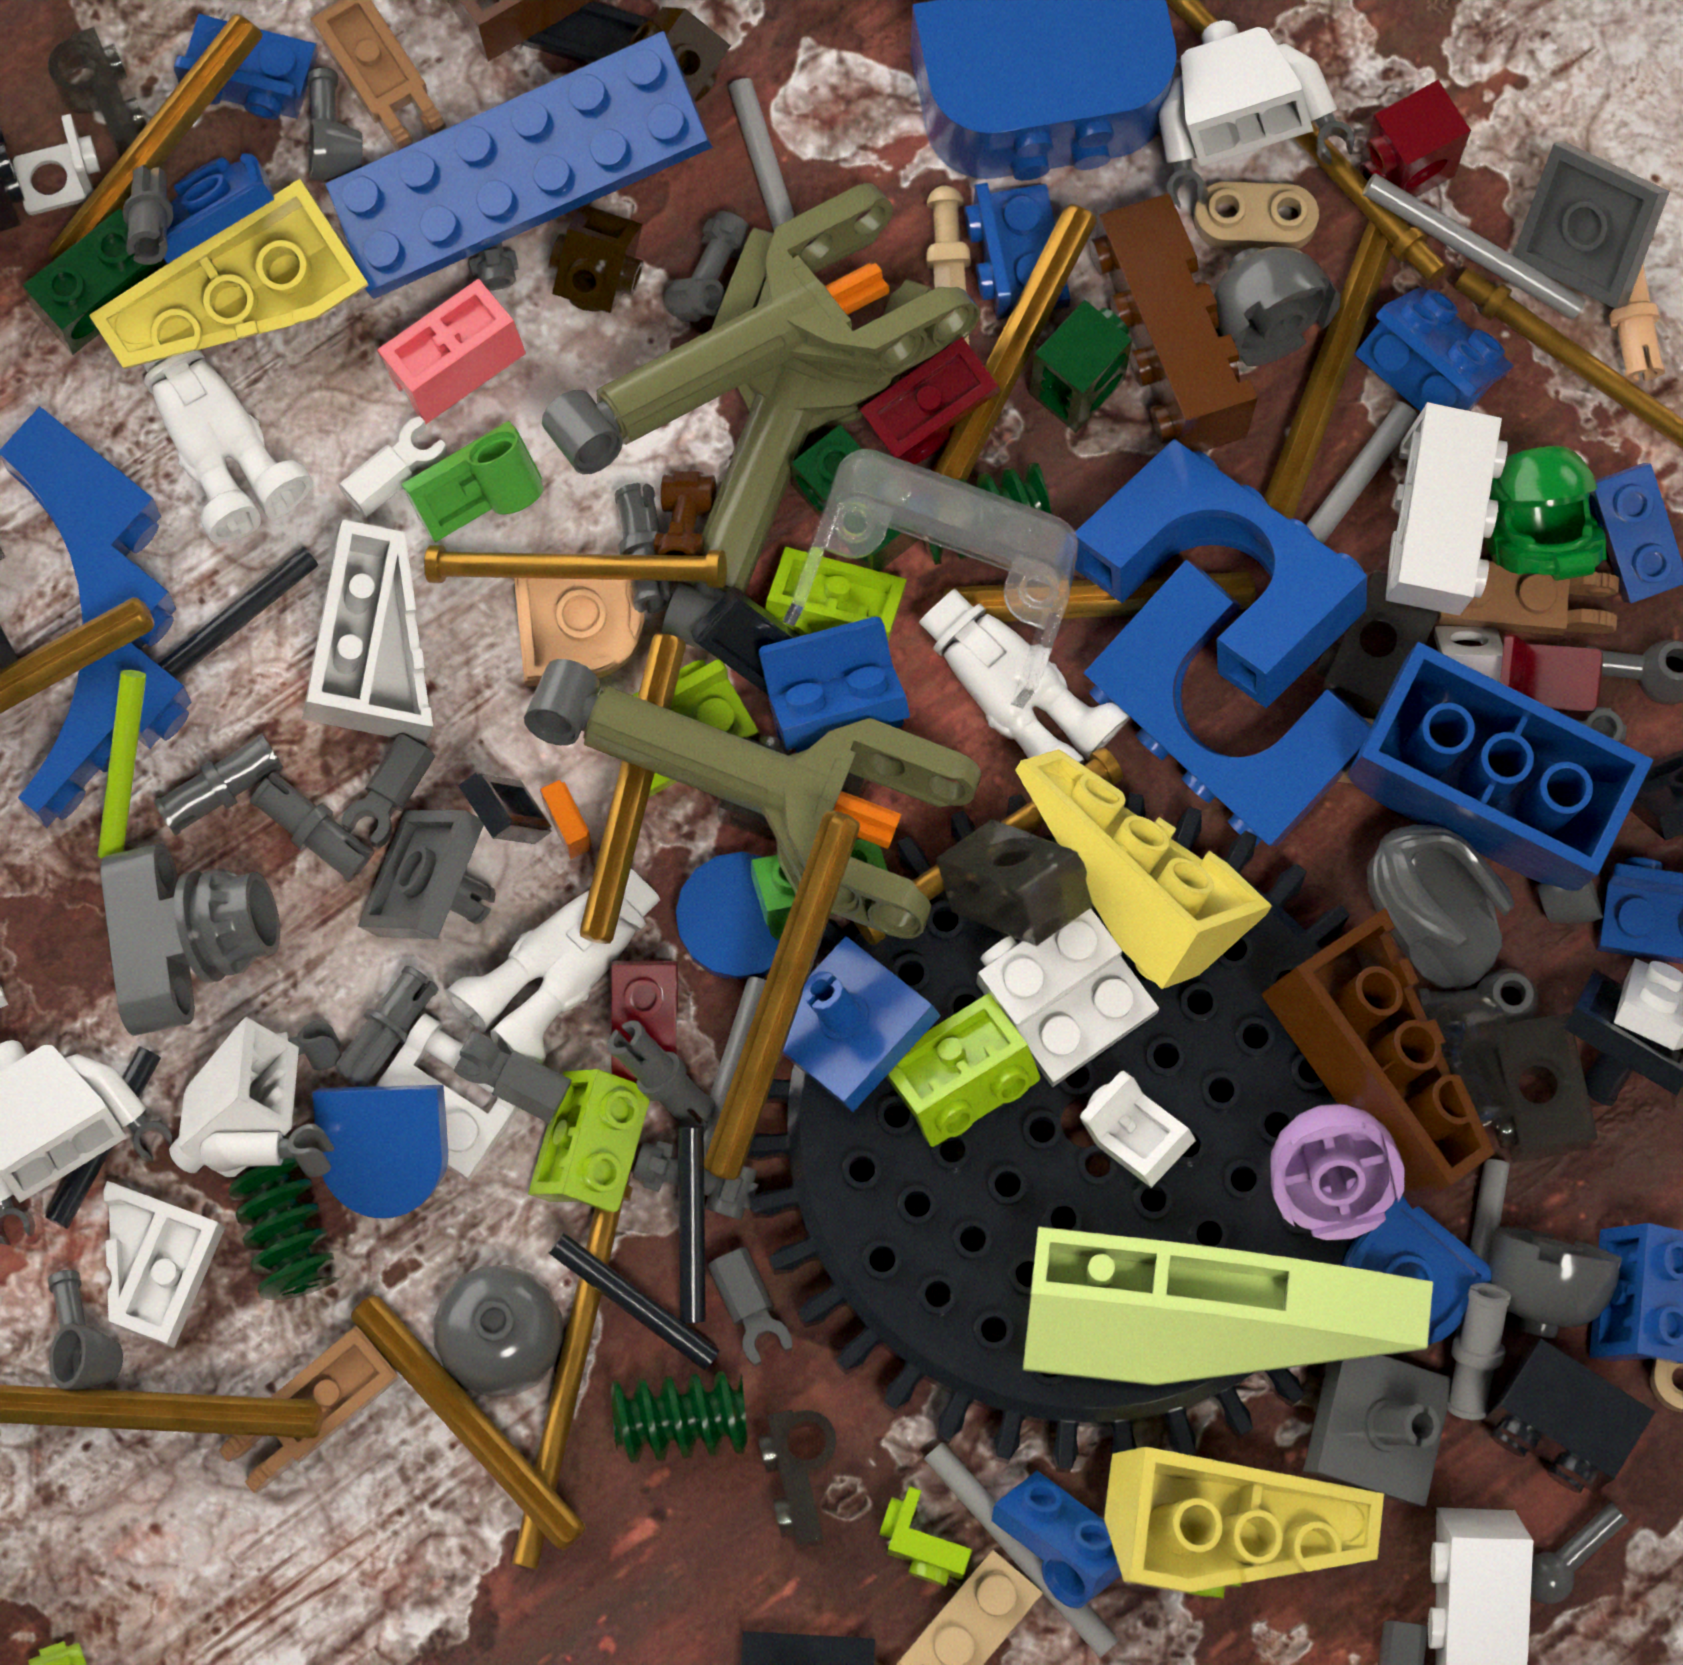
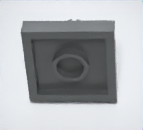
[1513,141,1670,309]
[357,810,496,939]
[1303,1355,1453,1507]

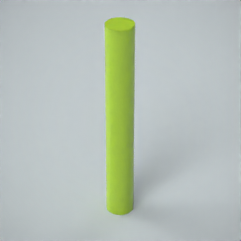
[97,670,146,859]

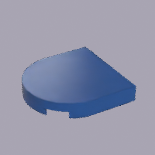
[164,153,274,264]
[312,1084,448,1219]
[1342,1195,1492,1346]

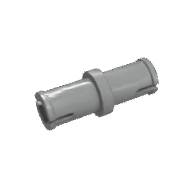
[1447,1283,1511,1420]

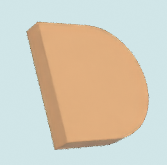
[514,578,645,687]

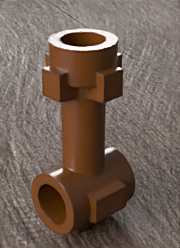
[654,471,717,556]

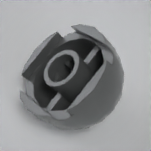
[1214,247,1341,367]
[1488,1226,1622,1338]
[433,1265,564,1397]

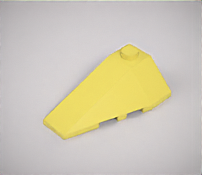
[1015,749,1272,989]
[1104,1447,1384,1593]

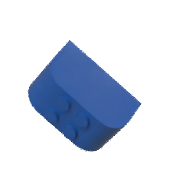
[910,0,1176,181]
[1348,642,1653,891]

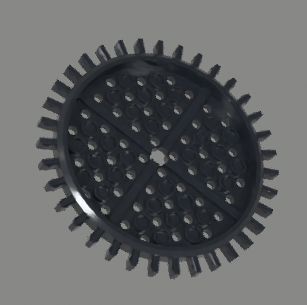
[746,793,1420,1473]

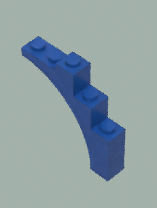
[0,406,192,828]

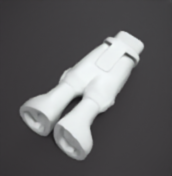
[143,350,314,542]
[919,589,1130,765]
[445,869,660,1064]

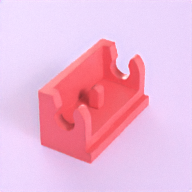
[377,278,526,425]

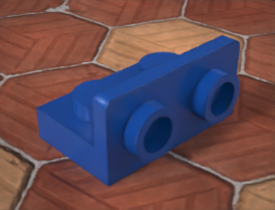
[173,14,319,120]
[964,183,1071,320]
[1596,857,1683,964]
[1589,1223,1683,1364]

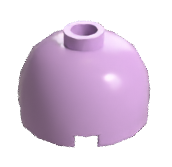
[1271,1104,1404,1240]

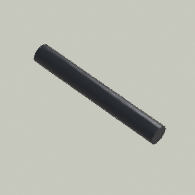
[158,546,319,680]
[45,1046,161,1229]
[678,1125,706,1323]
[548,1232,719,1370]

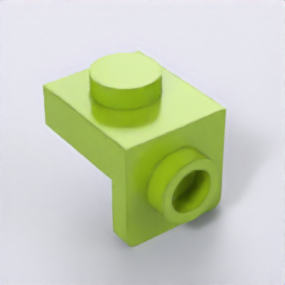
[879,1486,972,1586]

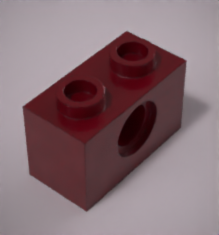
[1359,80,1471,197]

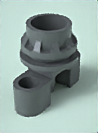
[101,843,280,1036]

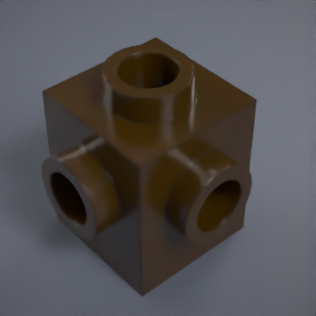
[628,7,731,102]
[549,205,644,314]

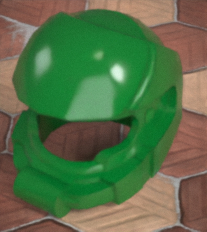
[1483,446,1606,581]

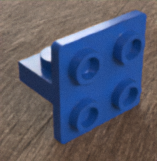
[1355,287,1513,412]
[759,616,910,756]

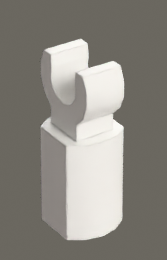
[339,416,447,518]

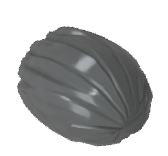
[1367,825,1515,990]

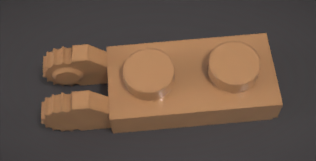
[310,0,447,151]
[1438,561,1619,636]
[219,1326,400,1493]

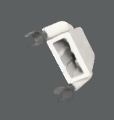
[1159,20,1355,209]
[169,1017,341,1177]
[0,1040,172,1245]

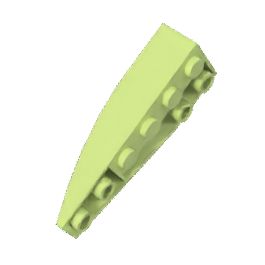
[1023,1227,1433,1385]

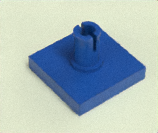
[782,936,941,1112]

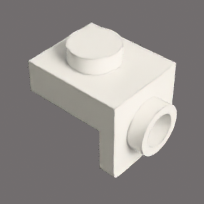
[1080,1071,1196,1188]

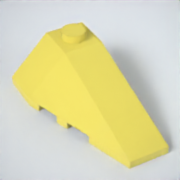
[89,179,369,369]

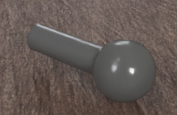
[1530,1501,1629,1605]

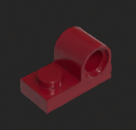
[860,336,1001,469]

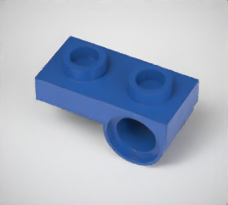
[1589,463,1683,604]
[991,1470,1122,1609]

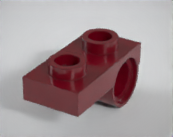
[611,961,678,1083]

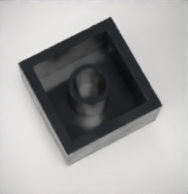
[1482,1339,1656,1494]

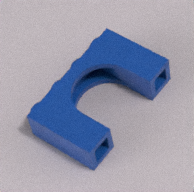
[1073,439,1367,708]
[1084,560,1372,847]

